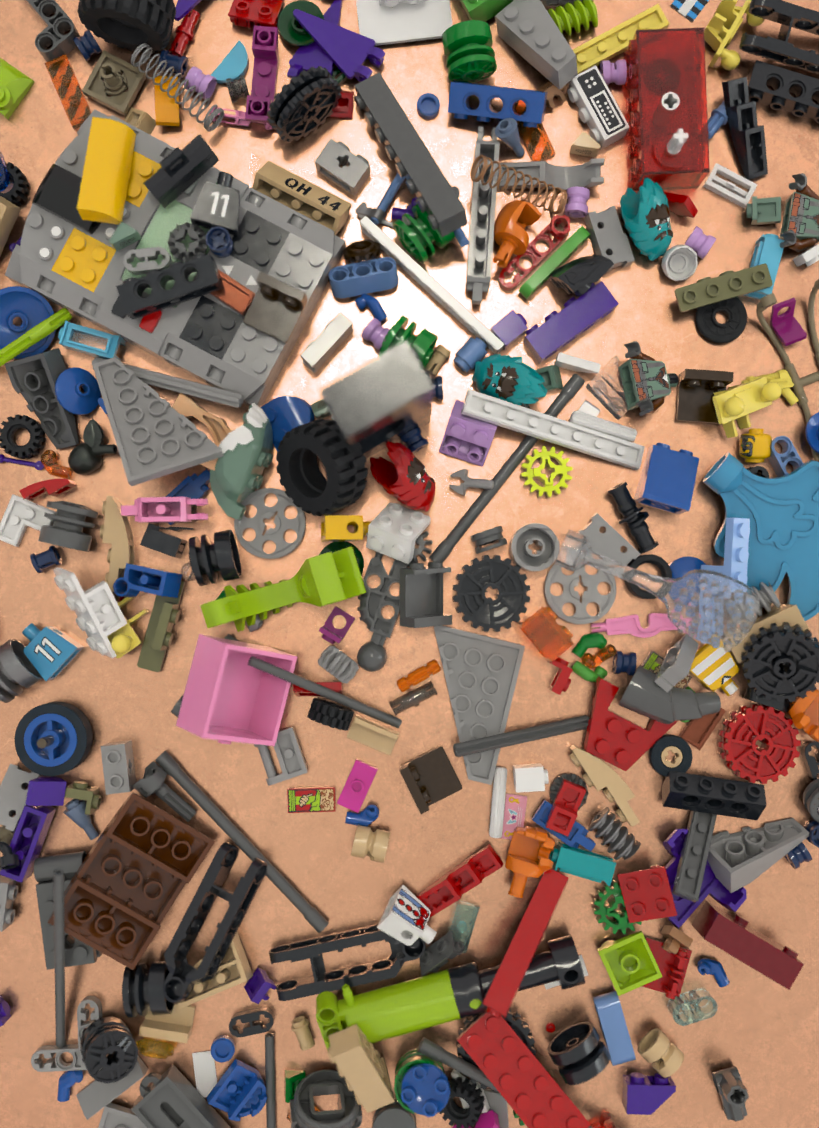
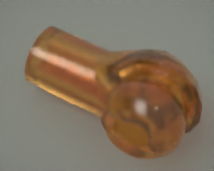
[41,450,73,479]
[582,644,616,669]

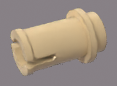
[424,344,451,376]
[291,1016,315,1051]

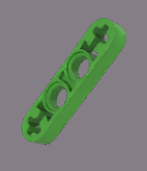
[518,226,591,299]

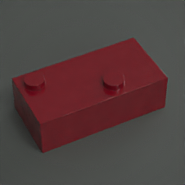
[692,901,804,990]

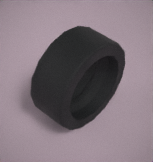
[624,554,672,599]

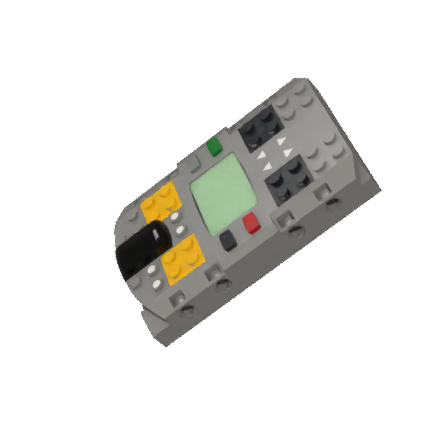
[5,109,346,408]

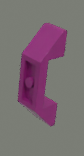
[245,26,279,123]

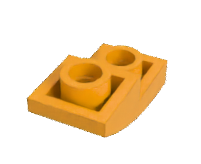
[154,76,180,126]

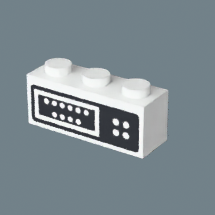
[567,65,629,149]

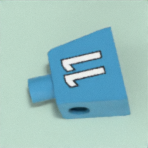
[22,623,84,681]

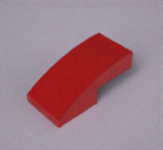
[19,479,77,501]
[545,779,587,836]

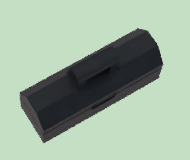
[143,134,219,208]

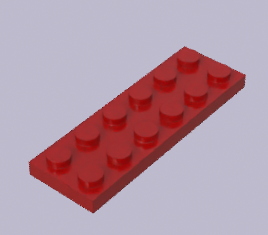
[456,1012,591,1128]

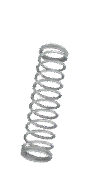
[131,43,224,131]

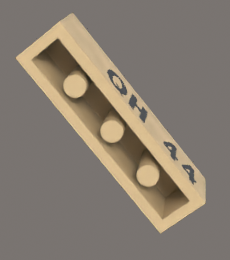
[252,161,352,235]

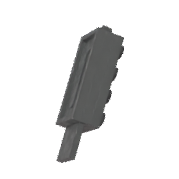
[131,1064,231,1128]

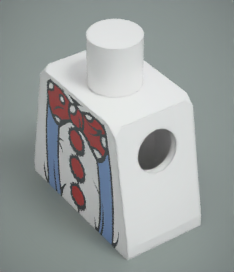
[377,885,437,946]

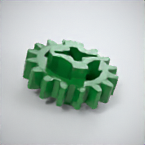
[593,880,642,935]

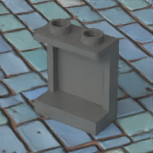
[400,562,452,628]

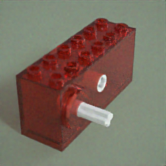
[624,27,710,191]

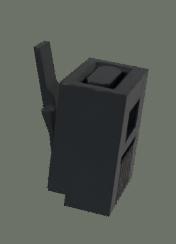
[140,523,195,558]

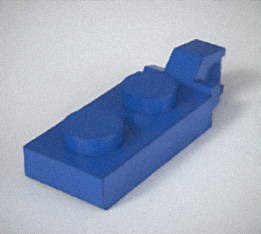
[166,469,210,525]
[532,799,596,852]

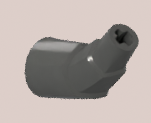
[619,666,721,724]

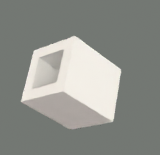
[513,763,549,793]

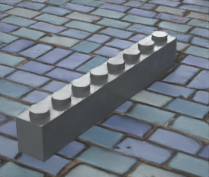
[354,72,468,237]

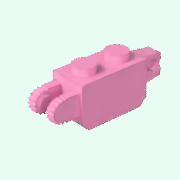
[121,497,208,523]

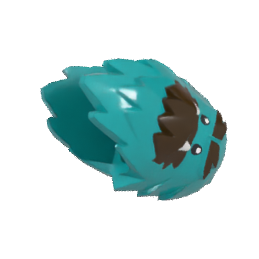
[620,177,673,261]
[472,354,547,405]

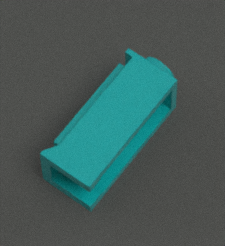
[549,842,617,886]

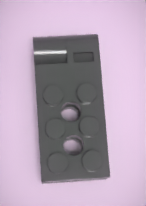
[34,851,102,970]

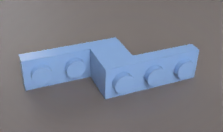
[697,518,750,637]

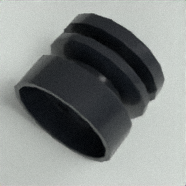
[189,530,242,586]
[122,961,174,1018]
[80,1017,138,1084]

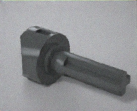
[132,761,196,822]

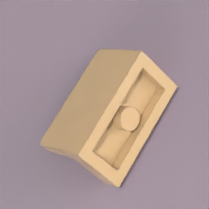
[347,715,399,755]
[139,1003,195,1044]

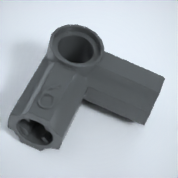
[712,1066,749,1121]

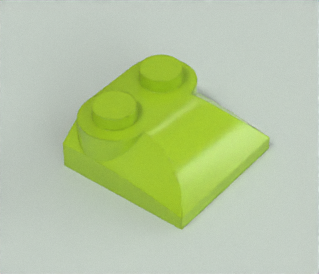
[0,58,35,120]
[597,931,663,996]

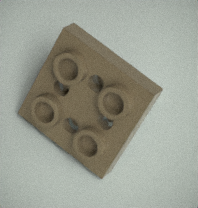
[82,50,146,116]

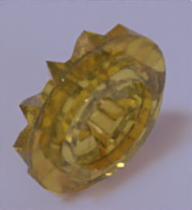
[136,1038,174,1059]

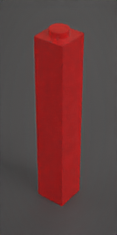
[483,869,569,1019]

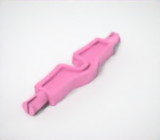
[590,613,698,638]

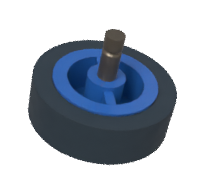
[15,702,93,776]

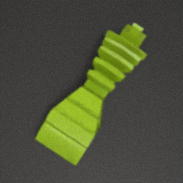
[200,547,367,632]

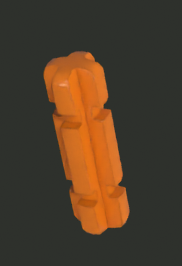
[397,660,441,692]

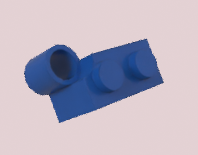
[113,563,183,598]

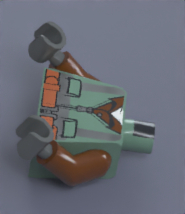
[779,173,819,252]
[619,341,678,416]

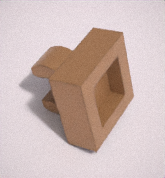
[535,80,566,108]
[660,925,693,954]

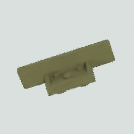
[674,263,773,312]
[137,580,185,672]

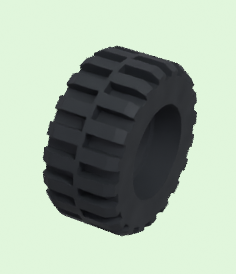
[77,0,176,53]
[276,419,368,516]

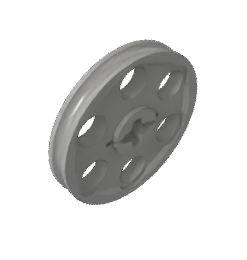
[234,488,306,559]
[544,553,616,625]

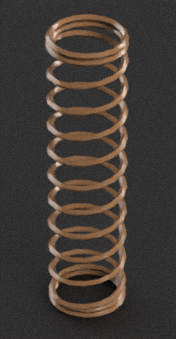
[470,155,568,215]

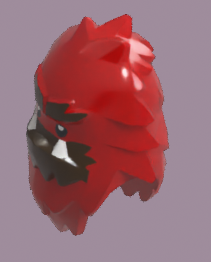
[370,441,436,512]

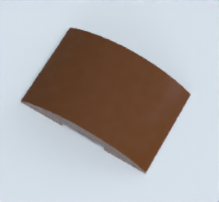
[48,792,215,970]

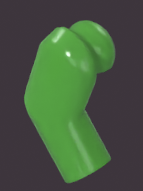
[572,661,608,682]

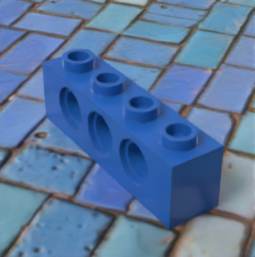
[448,81,548,127]

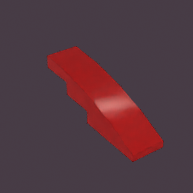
[416,844,504,918]

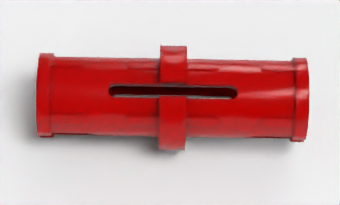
[168,9,201,57]

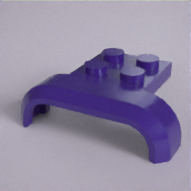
[663,829,747,928]

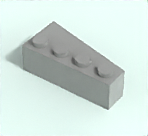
[495,0,578,90]

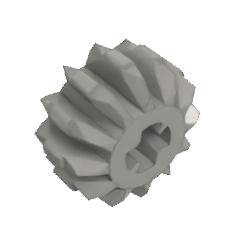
[318,646,359,683]

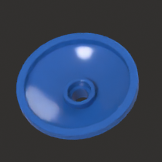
[0,286,56,359]

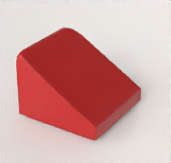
[329,90,355,119]

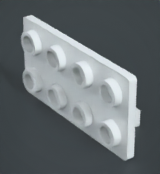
[356,0,452,46]
[53,567,128,659]

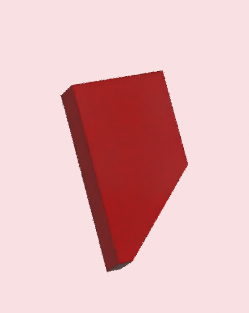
[664,192,698,218]

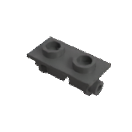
[419,931,464,976]

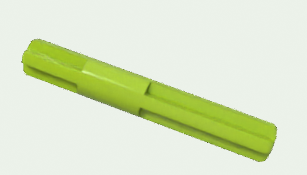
[0,308,72,367]

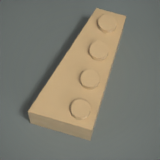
[327,1024,395,1113]

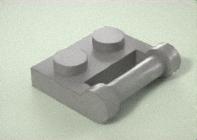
[254,727,308,786]

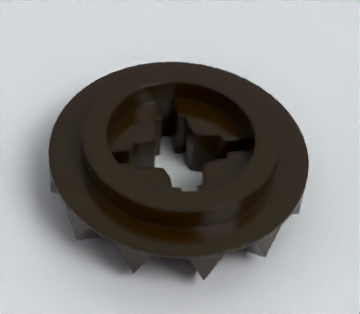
[343,240,381,263]

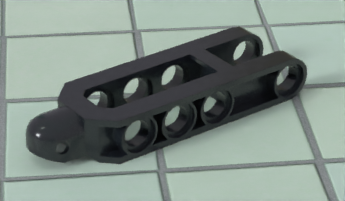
[739,0,819,74]
[163,842,268,1003]
[269,925,426,1001]

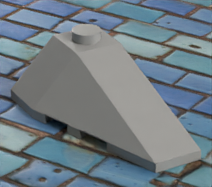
[707,818,809,893]

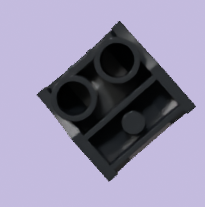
[549,255,614,296]

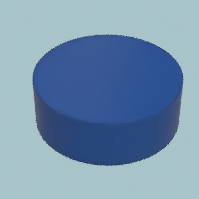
[417,93,440,119]
[211,1035,235,1063]

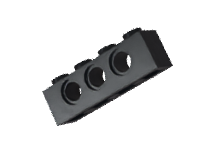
[747,60,819,123]
[116,253,224,320]
[662,771,767,820]

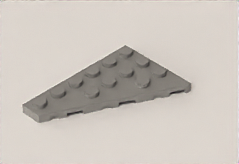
[92,357,224,487]
[434,625,525,785]

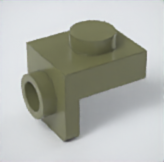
[64,781,102,815]

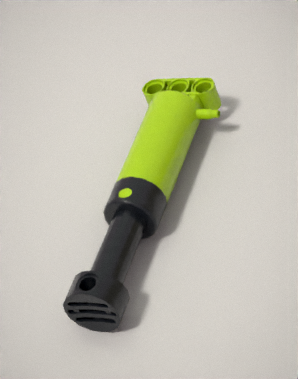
[316,934,585,1063]

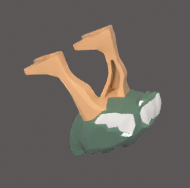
[172,393,273,521]

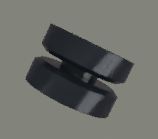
[547,1021,611,1085]

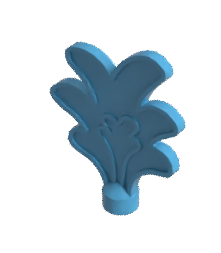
[702,452,819,621]

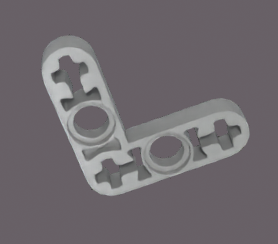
[31,996,102,1072]

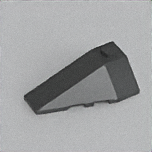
[4,348,79,450]

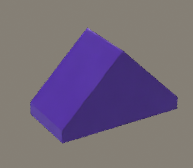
[25,776,67,806]

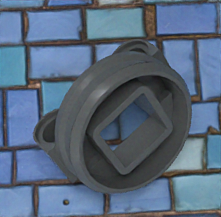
[289,1070,362,1128]

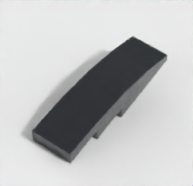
[722,77,768,180]

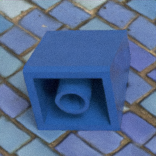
[634,443,699,514]

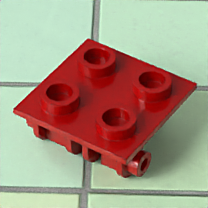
[228,0,284,29]
[617,865,677,923]
[642,937,692,999]

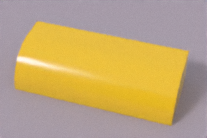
[77,117,136,225]

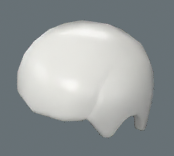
[661,244,698,281]

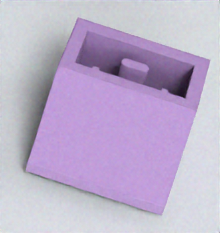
[439,400,497,467]

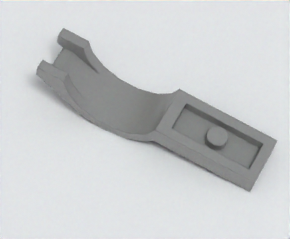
[497,158,604,191]

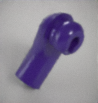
[391,197,418,221]

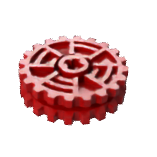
[717,704,801,784]

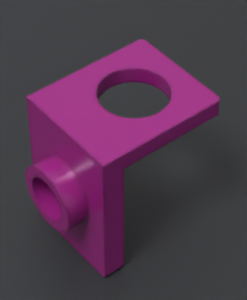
[770,298,807,346]
[319,606,355,644]

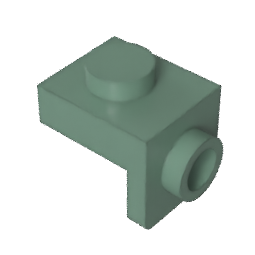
[746,196,781,225]

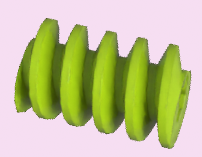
[547,0,598,36]

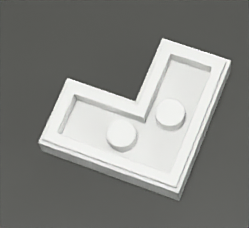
[0,494,56,547]

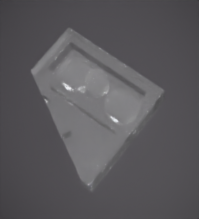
[585,355,628,420]

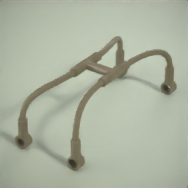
[756,279,819,462]

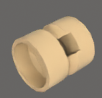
[351,825,390,863]
[637,1028,684,1078]

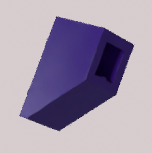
[622,1072,676,1115]

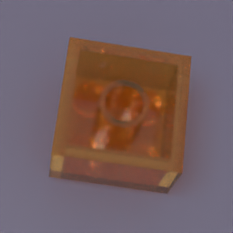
[516,606,574,662]

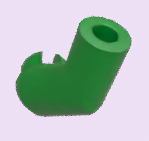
[571,633,607,658]

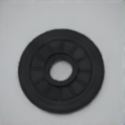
[696,297,747,343]

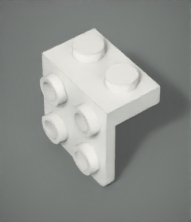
[366,503,431,564]

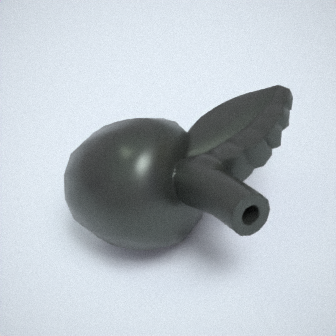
[68,419,117,475]

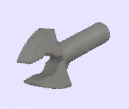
[449,469,494,496]

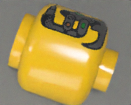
[739,428,772,463]

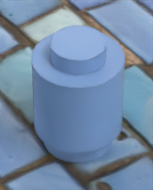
[453,337,487,373]

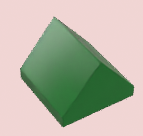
[284,1070,306,1103]

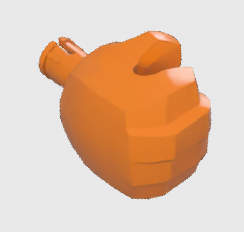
[493,200,542,268]
[788,689,819,742]
[505,826,555,898]

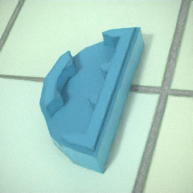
[211,40,248,84]

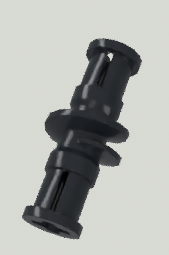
[607,481,659,554]

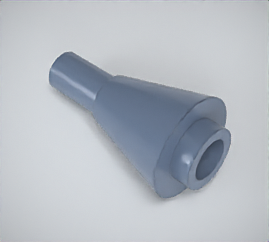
[495,118,525,157]
[63,799,99,840]

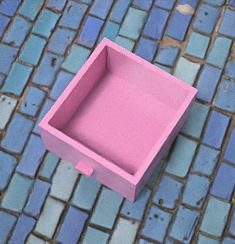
[176,634,297,746]

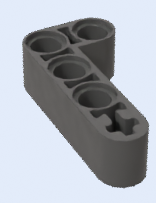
[24,0,81,63]

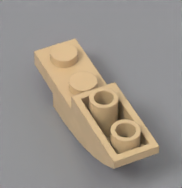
[100,495,135,592]
[569,745,640,827]

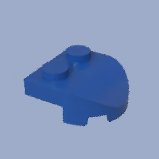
[261,396,314,452]
[206,1059,267,1121]

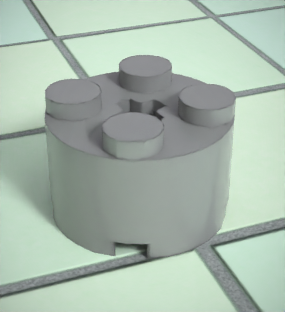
[509,523,560,572]

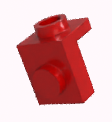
[547,656,573,695]

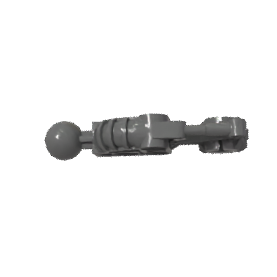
[357,531,433,672]

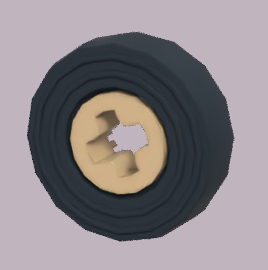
[649,734,693,777]

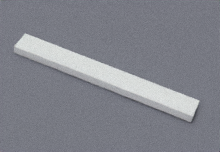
[360,216,504,354]
[461,389,645,470]

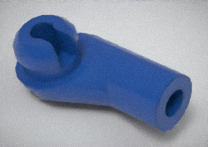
[355,294,387,321]
[345,804,379,826]
[697,958,730,987]
[57,1070,83,1102]

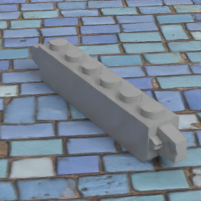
[465,126,500,305]

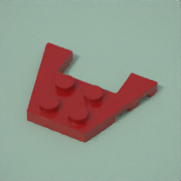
[583,676,677,771]

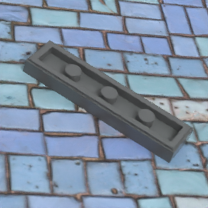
[672,811,717,902]

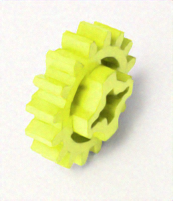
[520,446,573,498]

